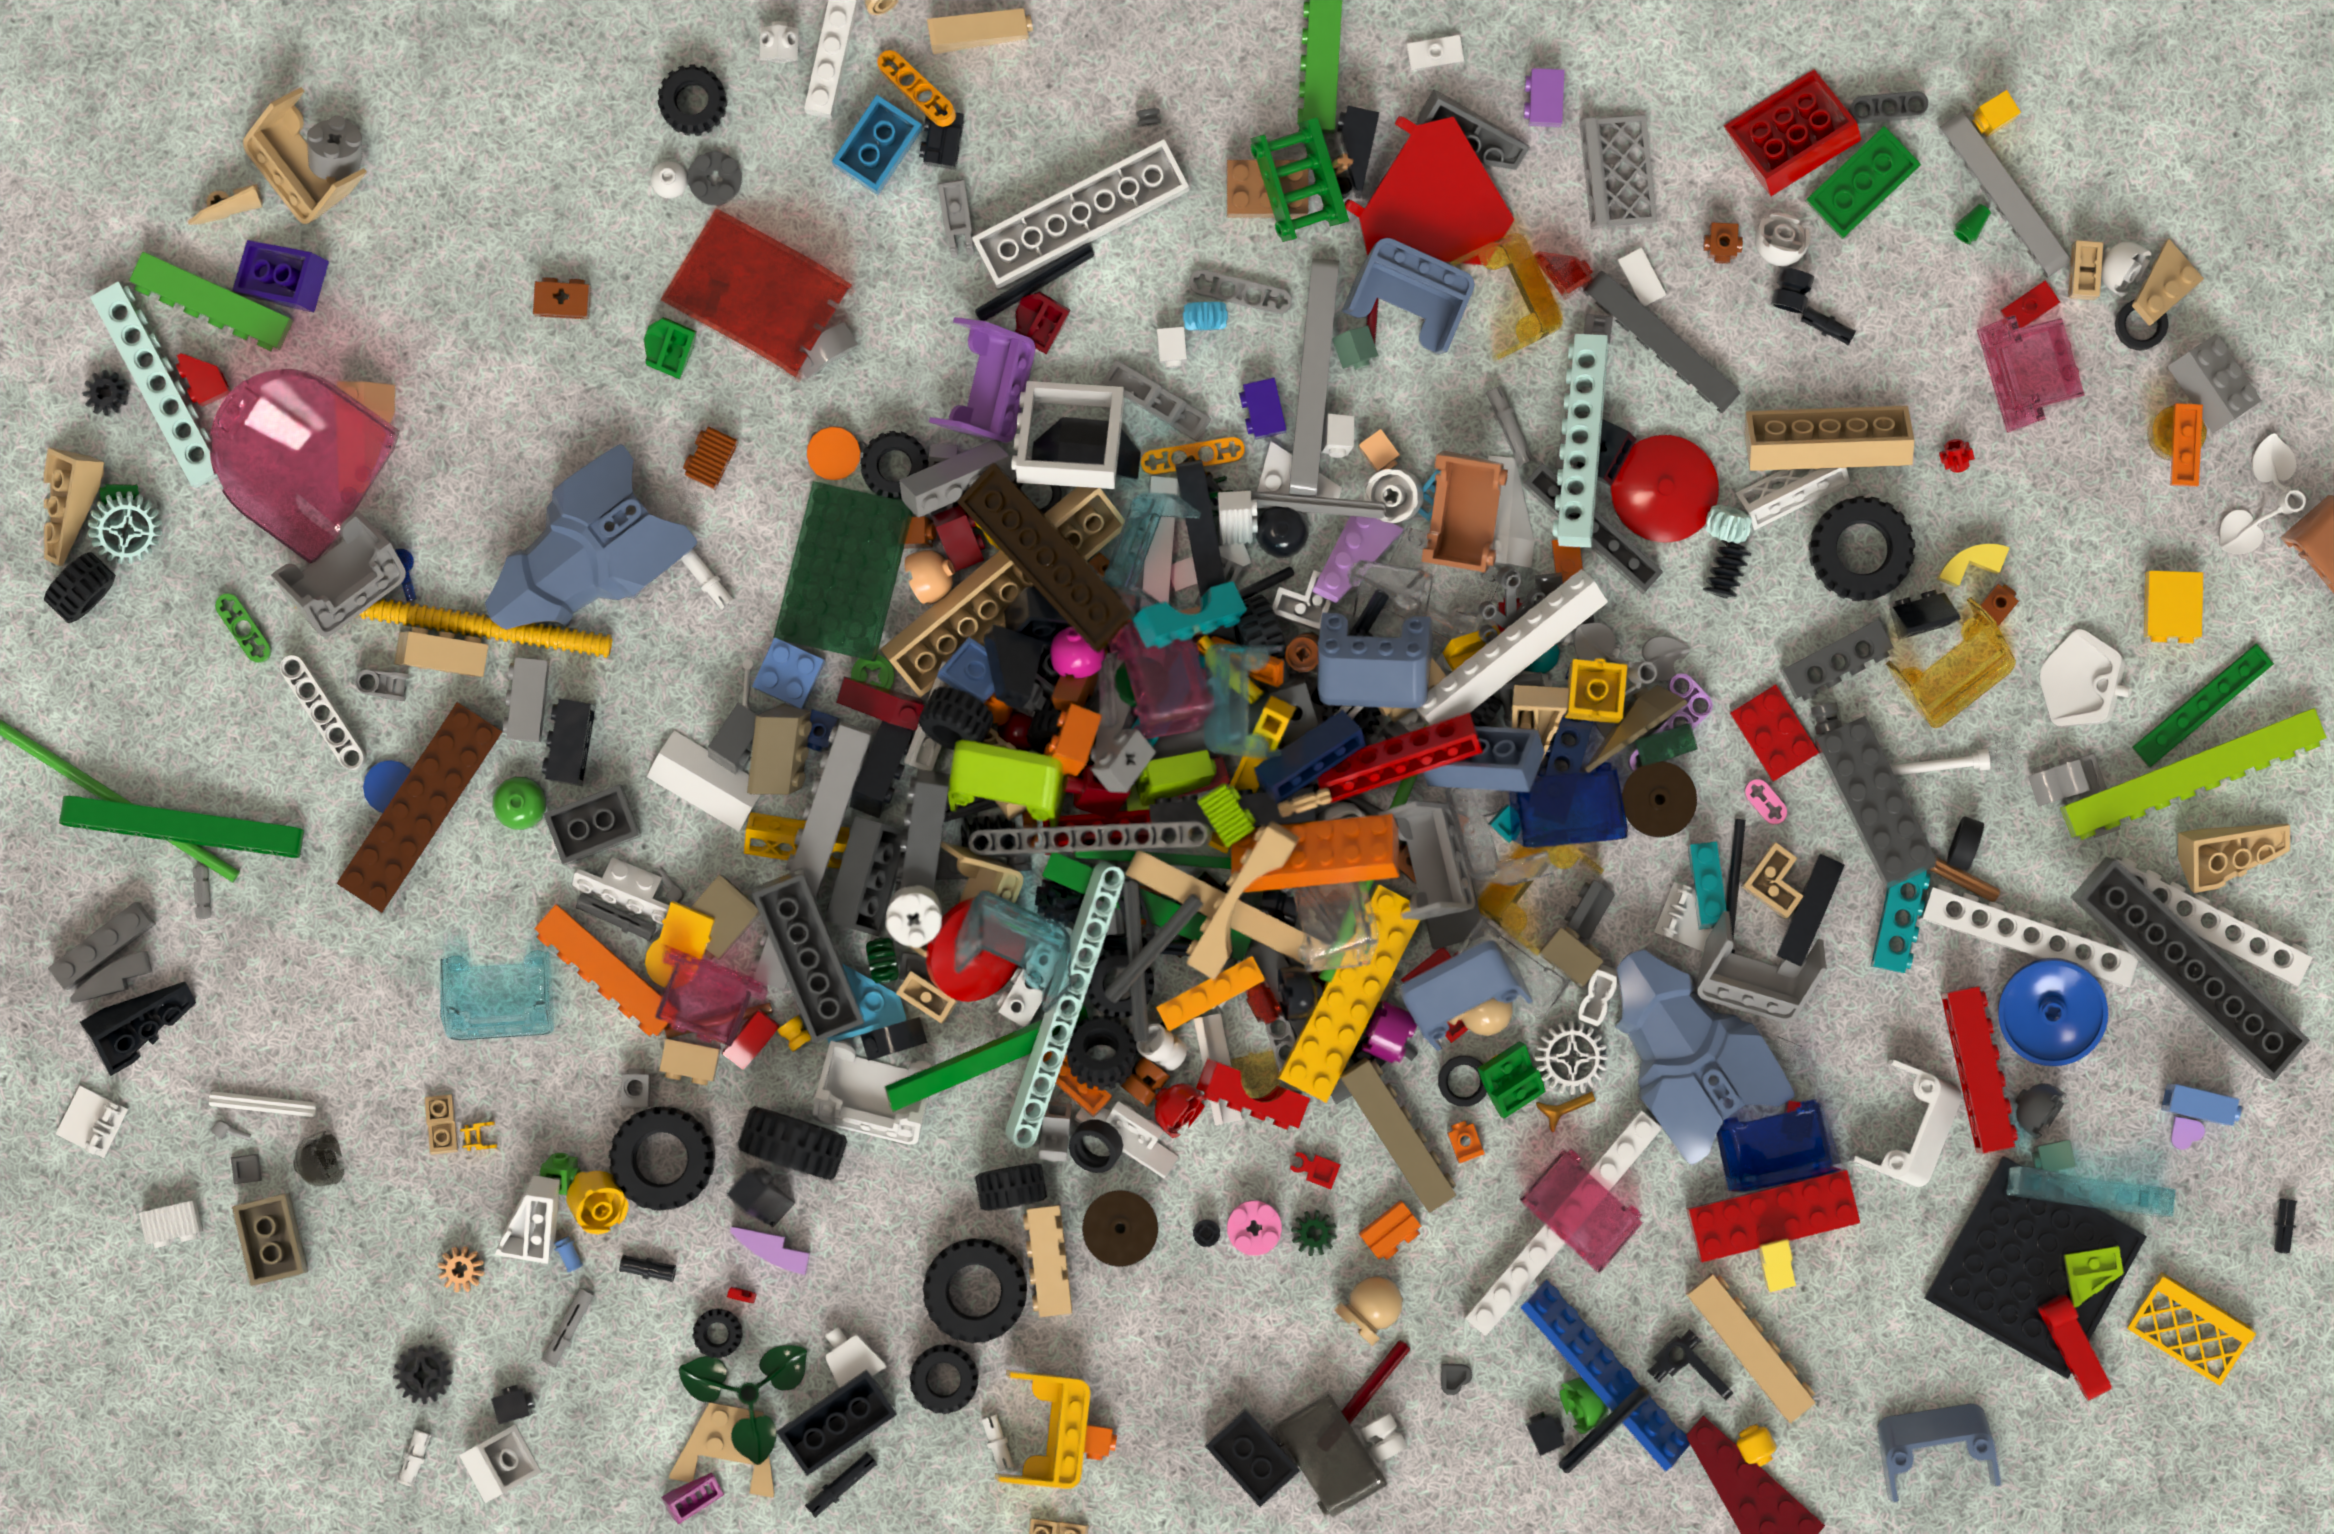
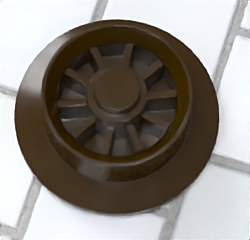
[1621,761,1697,838]
[1082,1190,1159,1267]

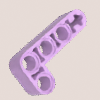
[1628,673,1713,772]

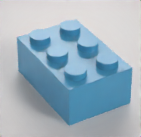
[832,95,923,196]

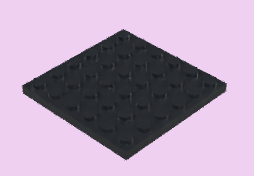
[1924,1156,2147,1379]

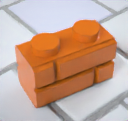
[1358,1200,1421,1260]

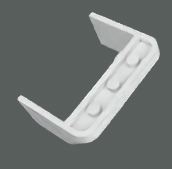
[1849,1059,1962,1187]

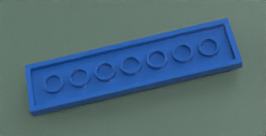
[1520,1279,1690,1472]

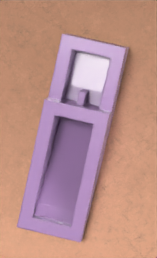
[730,1226,810,1275]

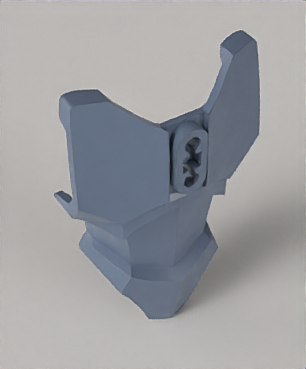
[485,444,698,630]
[1615,950,1795,1165]

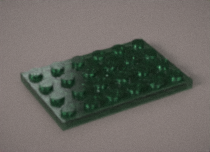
[773,481,913,662]

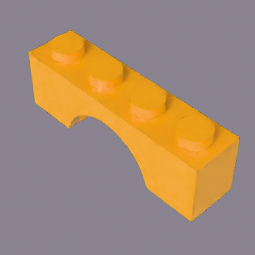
[1156,956,1265,1031]

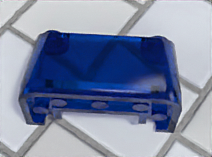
[1509,762,1628,848]
[1716,1099,1842,1193]

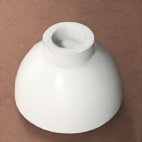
[651,161,688,198]

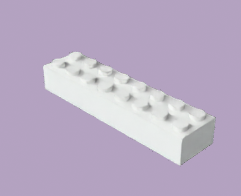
[972,139,1189,290]

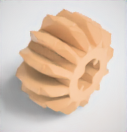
[438,1246,485,1292]

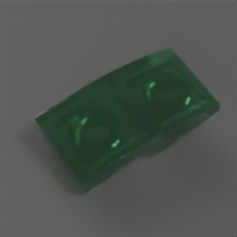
[1635,723,1698,766]

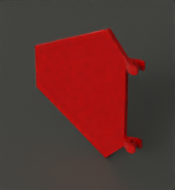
[1344,116,1515,266]

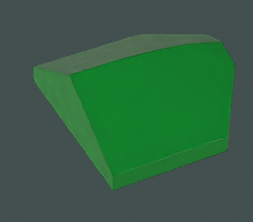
[644,317,697,379]

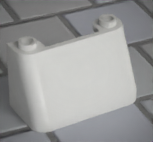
[813,1041,931,1144]

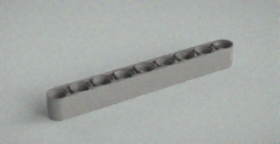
[1289,258,1339,497]

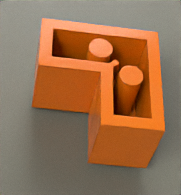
[1043,704,1102,777]

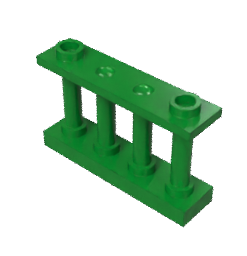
[1250,117,1349,242]

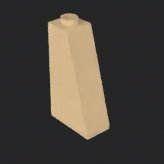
[927,8,1033,54]

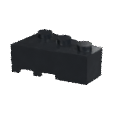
[849,720,913,819]

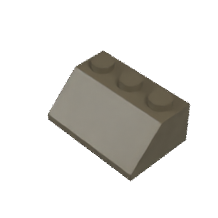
[747,704,812,795]

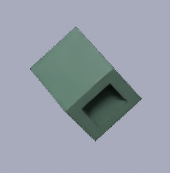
[1332,326,1379,370]
[2032,1140,2076,1173]

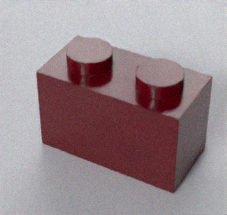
[931,505,985,572]

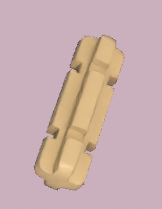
[1278,788,1332,817]

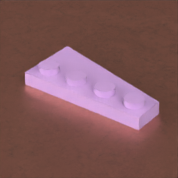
[1312,516,1404,604]

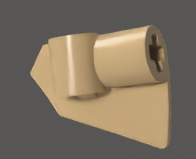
[188,184,263,225]

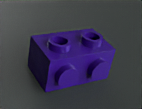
[1239,377,1287,440]

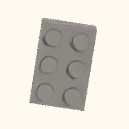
[2167,334,2262,434]

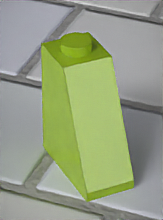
[1135,750,1216,807]

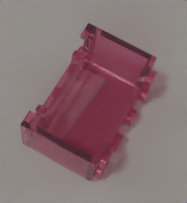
[1108,622,1214,739]

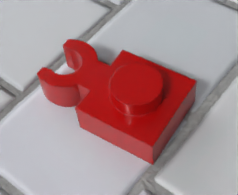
[1290,1152,1341,1190]

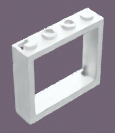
[1012,381,1124,489]

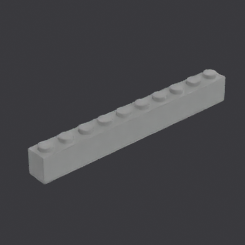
[751,721,873,990]

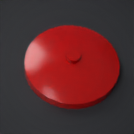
[1610,435,1719,543]
[926,896,1025,1002]

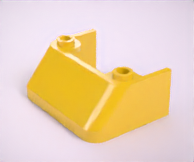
[994,1370,1090,1489]

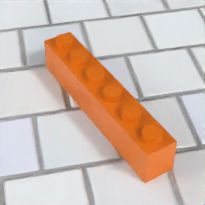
[534,904,680,1036]

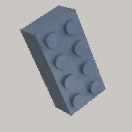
[1423,726,1545,792]

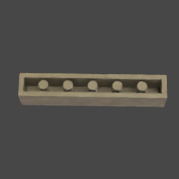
[1340,1057,1457,1213]

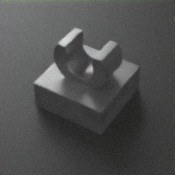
[1584,314,1613,344]

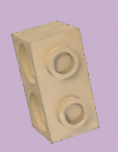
[2068,240,2103,300]

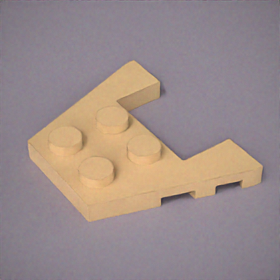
[669,1402,775,1498]

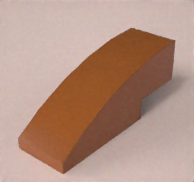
[1051,649,1108,711]

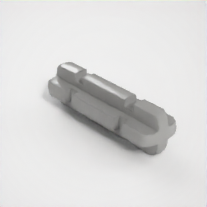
[193,866,211,919]

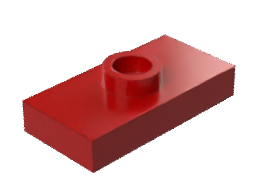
[2000,280,2060,333]

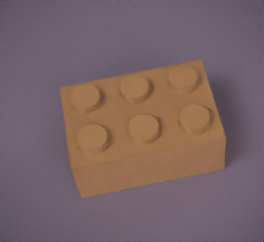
[1227,160,1308,218]

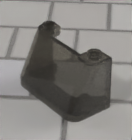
[1272,1390,1388,1518]

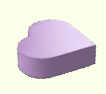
[2171,1117,2205,1150]

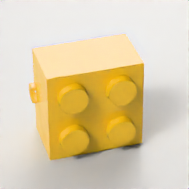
[1565,659,1627,724]

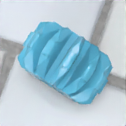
[1183,302,1228,331]

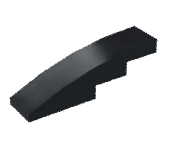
[1776,854,1845,967]

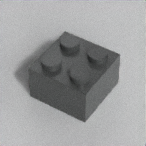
[708,703,757,775]

